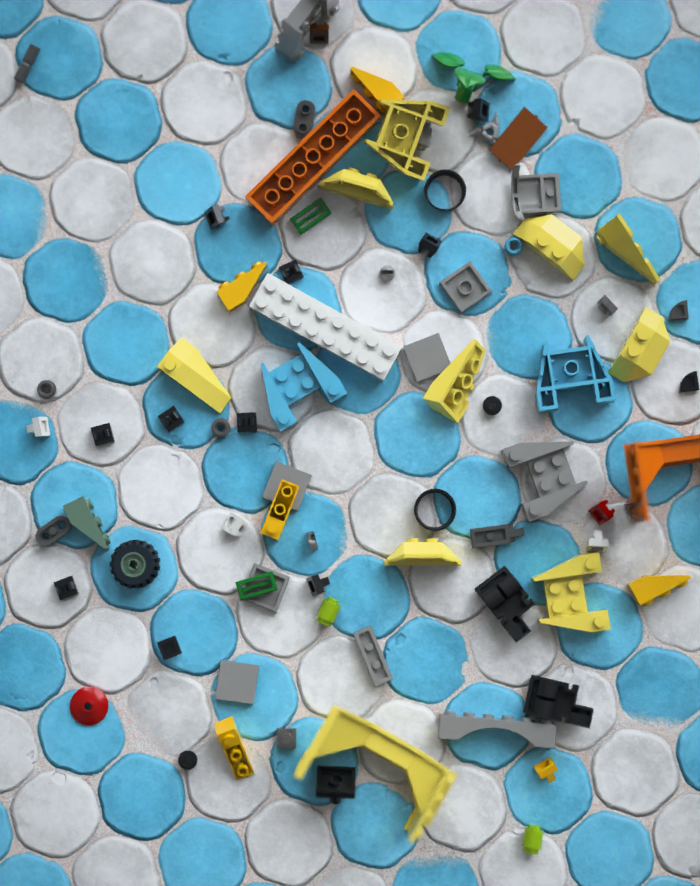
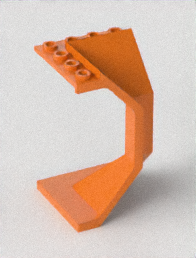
[623,434,700,522]

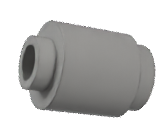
[416,122,432,151]

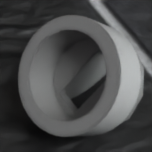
[380,266,395,281]

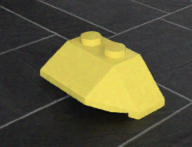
[319,168,393,210]
[512,214,585,281]
[608,307,670,383]
[384,538,461,566]

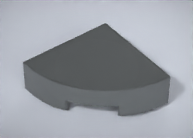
[669,300,689,321]
[306,531,318,551]

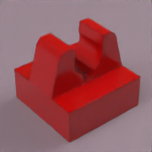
[588,500,615,526]

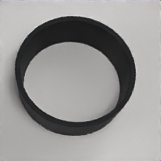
[424,169,466,211]
[414,489,456,531]

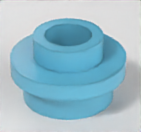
[504,237,523,256]

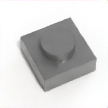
[597,295,618,316]
[277,728,296,748]

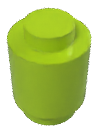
[316,597,341,627]
[522,824,544,854]

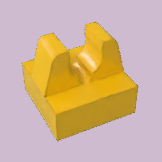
[533,757,558,783]

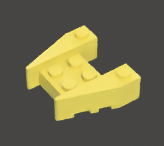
[364,100,450,181]
[532,552,611,632]

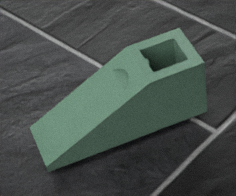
[63,496,111,549]

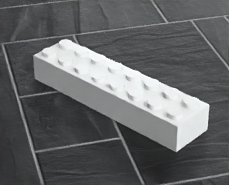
[249,273,402,382]

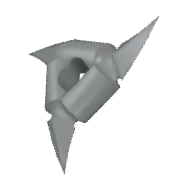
[469,112,500,145]

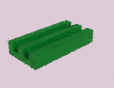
[290,197,332,235]
[235,571,278,601]

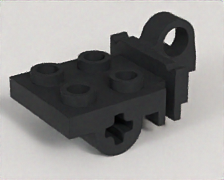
[475,566,535,642]
[523,675,594,728]

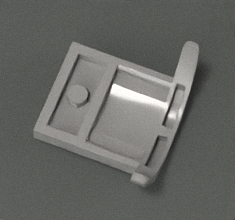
[511,164,561,220]

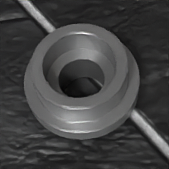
[37,380,57,399]
[211,418,231,437]

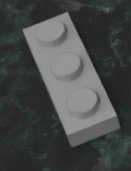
[353,625,393,687]

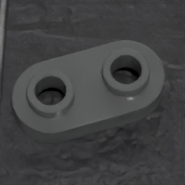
[293,100,315,139]
[35,516,72,546]

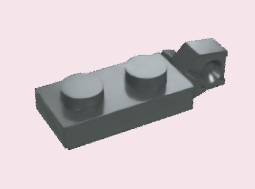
[470,524,524,548]

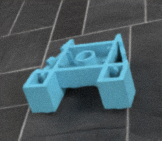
[535,335,616,414]
[261,342,347,432]

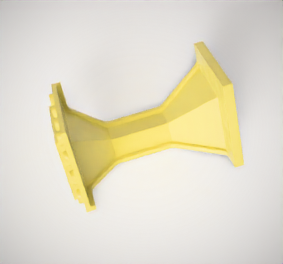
[294,704,457,843]

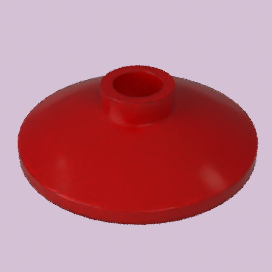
[70,687,109,725]

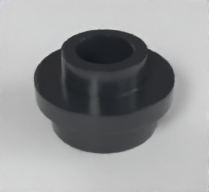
[483,396,502,415]
[178,750,198,770]

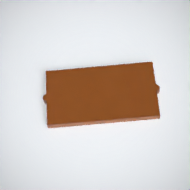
[489,107,548,170]

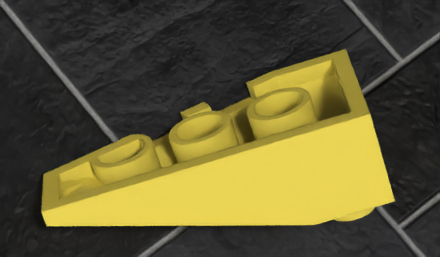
[596,214,660,285]
[157,338,232,413]
[423,339,486,423]

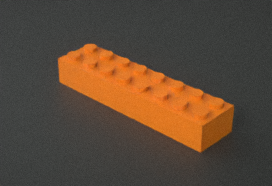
[245,89,381,227]

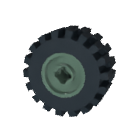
[110,540,161,589]

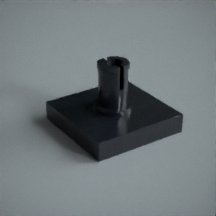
[316,766,356,804]

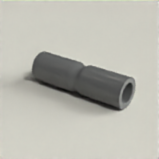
[14,44,40,84]

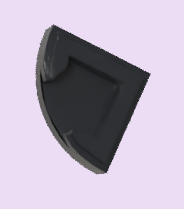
[679,371,699,393]

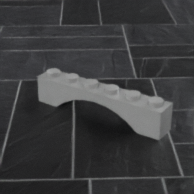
[438,710,557,748]

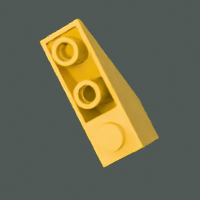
[350,67,405,114]
[216,261,267,313]
[260,479,300,540]
[627,575,691,607]
[214,716,255,780]

